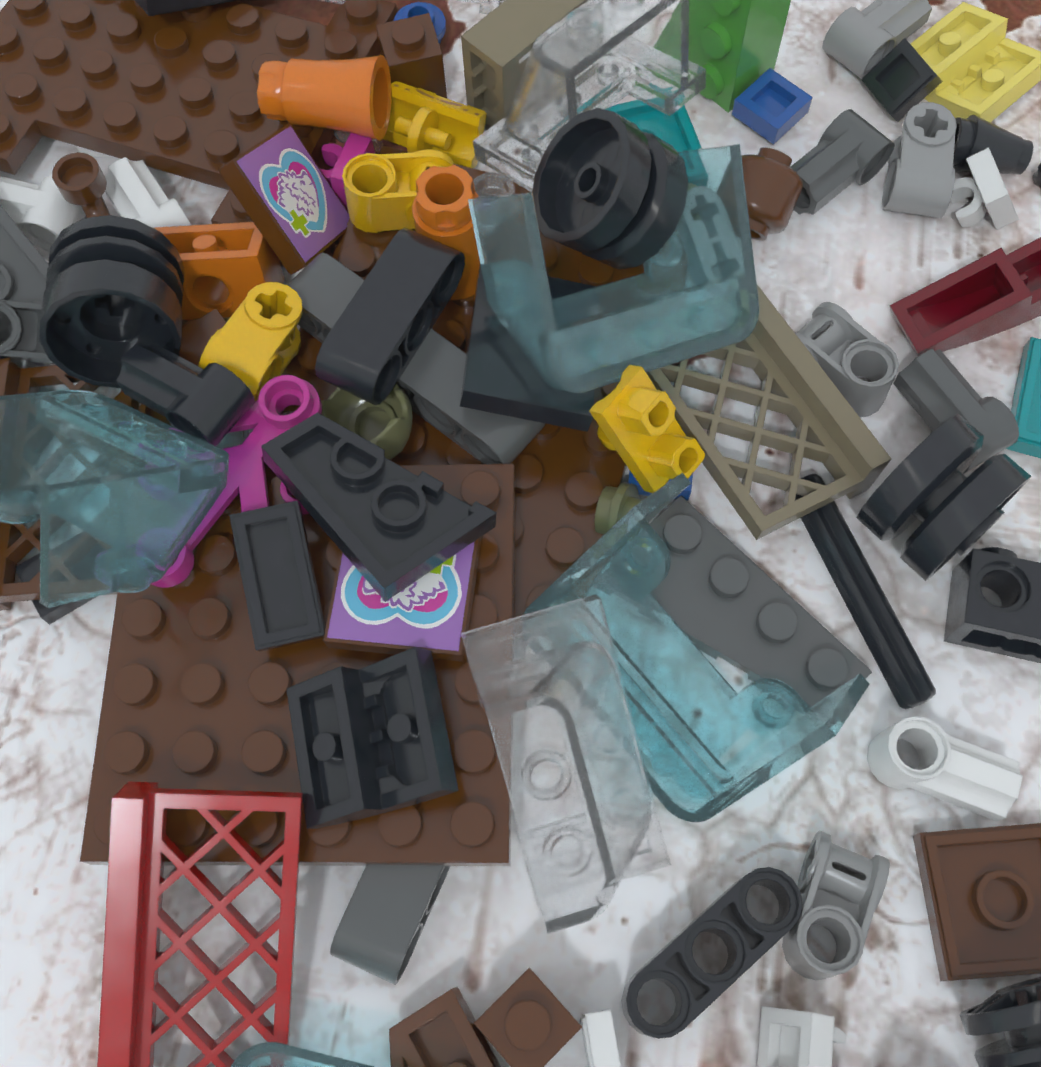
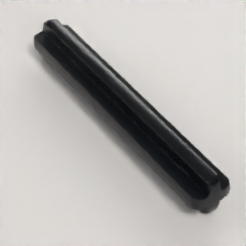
[795,473,936,709]

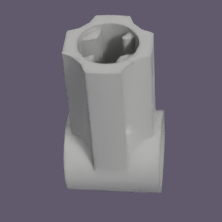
[822,0,932,79]

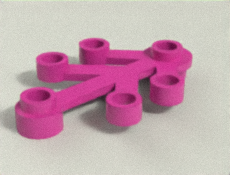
[132,375,322,588]

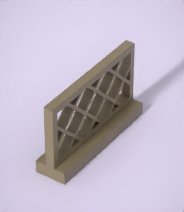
[621,272,892,540]

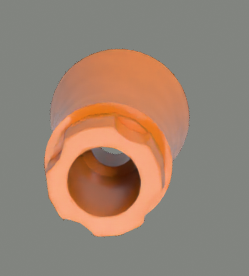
[257,55,392,141]
[412,165,495,300]

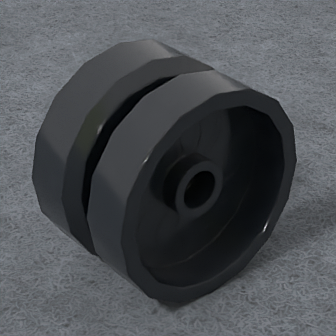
[531,108,689,270]
[856,414,1031,581]

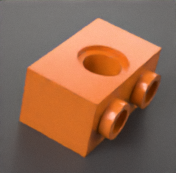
[154,222,285,321]

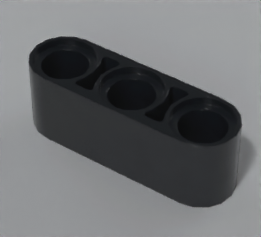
[315,227,465,405]
[621,867,803,1039]

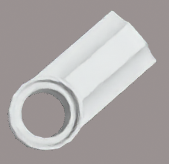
[105,157,191,228]
[0,176,86,252]
[867,716,1023,821]

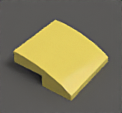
[911,2,1041,123]

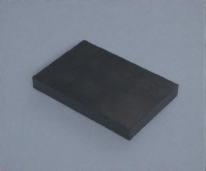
[460,262,598,432]

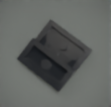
[286,647,459,829]

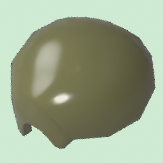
[321,384,413,460]

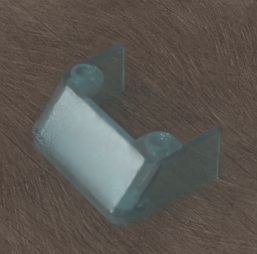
[468,144,759,393]
[0,390,230,608]
[521,473,870,822]

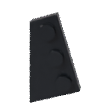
[261,412,497,602]

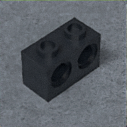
[944,547,1041,663]

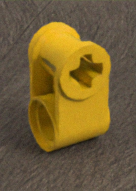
[342,149,454,233]
[198,282,302,401]

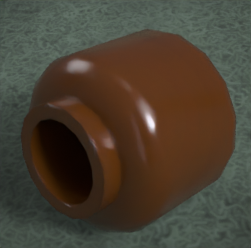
[721,147,803,241]

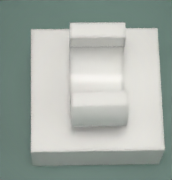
[951,147,1019,230]
[757,1006,846,1067]

